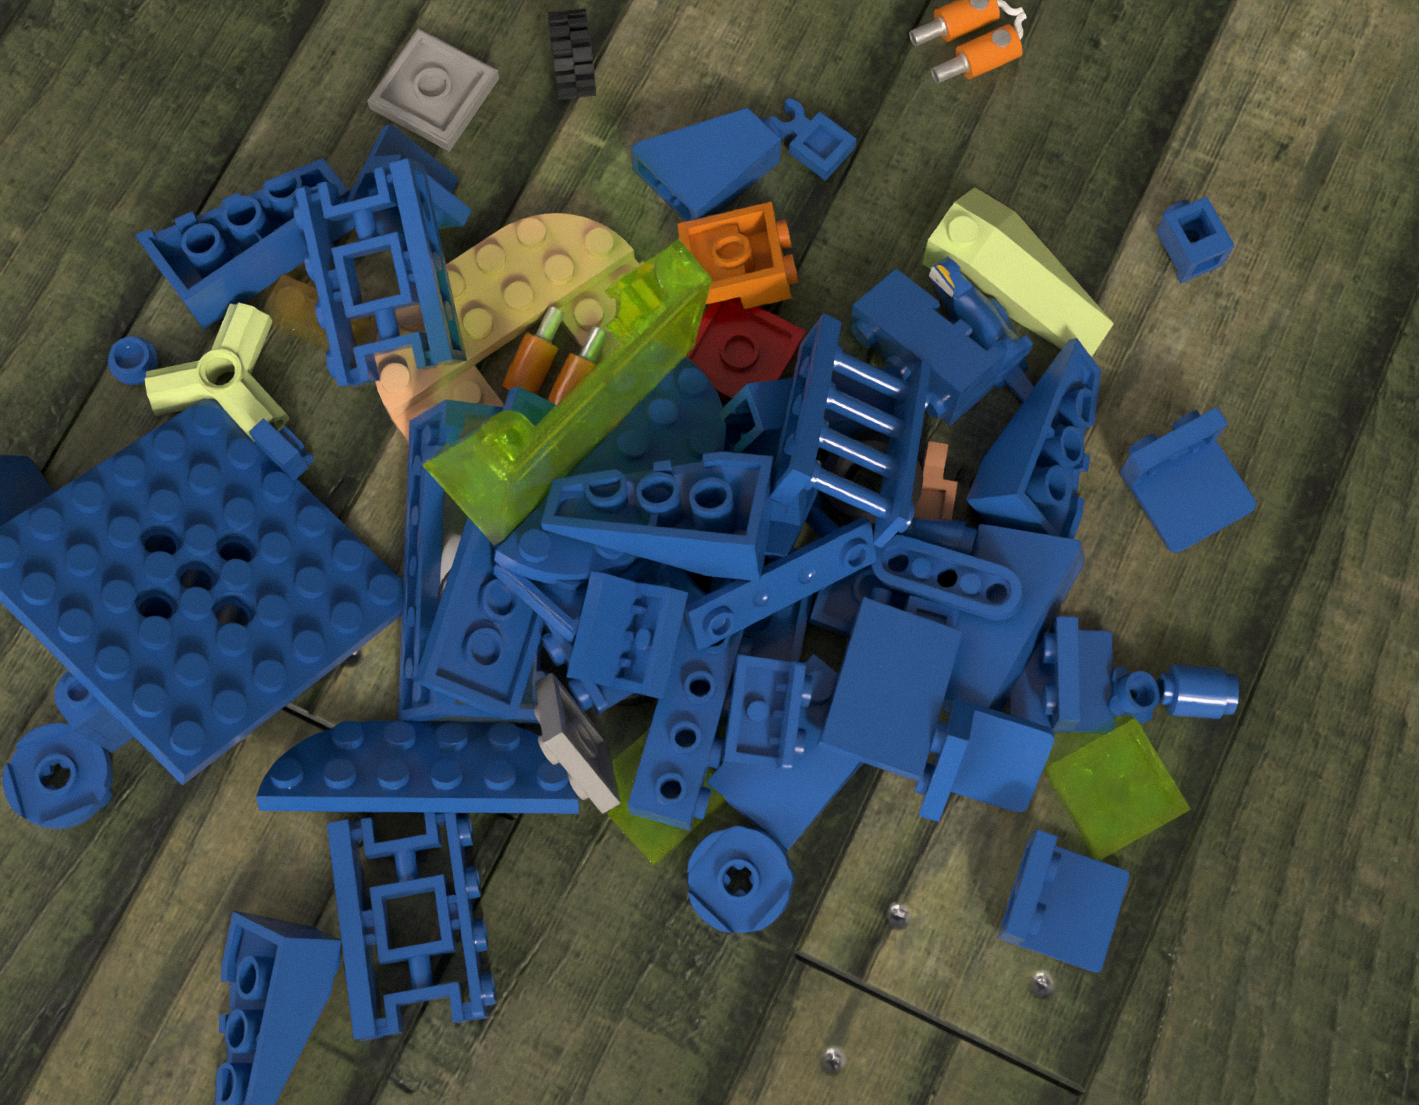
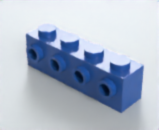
[627,605,754,831]

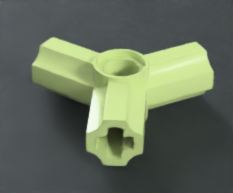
[144,303,289,442]

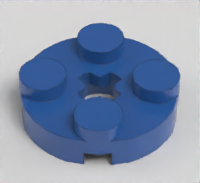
[2,723,113,830]
[687,825,795,933]

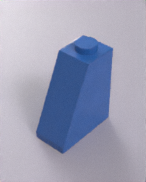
[630,108,781,222]

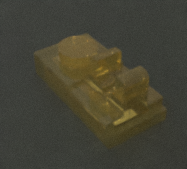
[261,274,371,350]

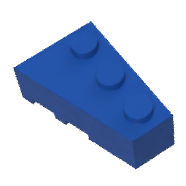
[850,268,1005,426]

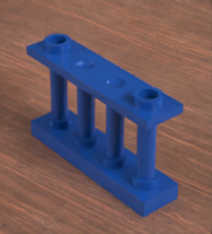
[769,314,932,548]
[638,490,877,651]

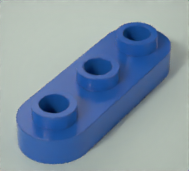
[871,535,1024,621]

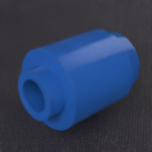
[1157,664,1239,719]

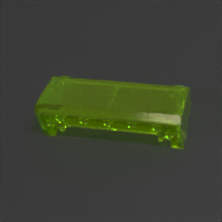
[422,238,712,545]

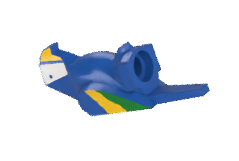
[929,256,1034,403]

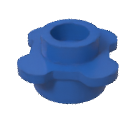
[1108,666,1160,724]

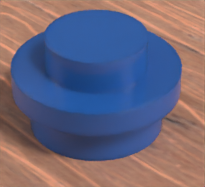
[108,337,159,385]

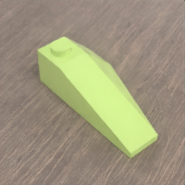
[922,187,1114,357]

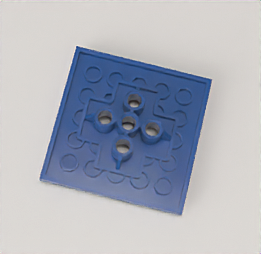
[0,398,403,786]

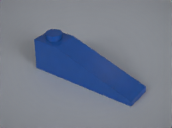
[966,338,1101,539]
[541,451,774,581]
[215,911,342,1105]

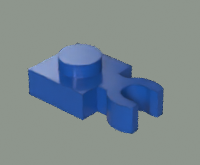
[769,98,857,181]

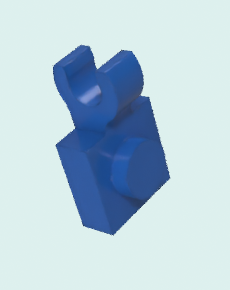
[249,418,314,481]

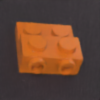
[677,202,799,309]

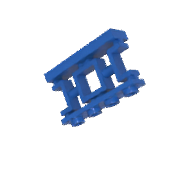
[293,158,467,387]
[327,812,497,1041]

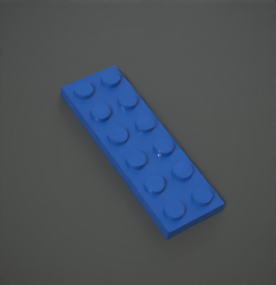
[414,386,605,720]

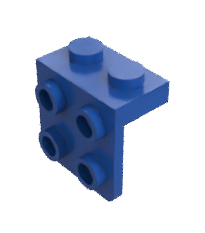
[1119,407,1256,553]
[914,698,1055,822]

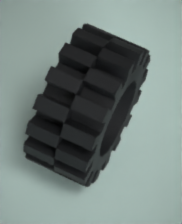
[547,8,596,100]

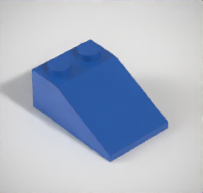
[706,654,863,852]

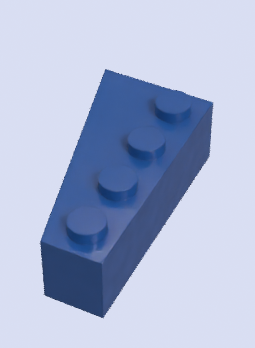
[135,158,355,330]

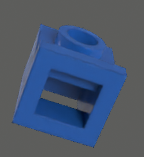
[1156,197,1235,284]

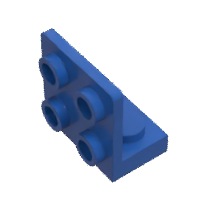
[997,829,1130,973]

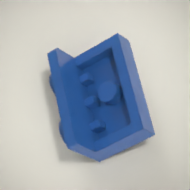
[722,654,813,771]

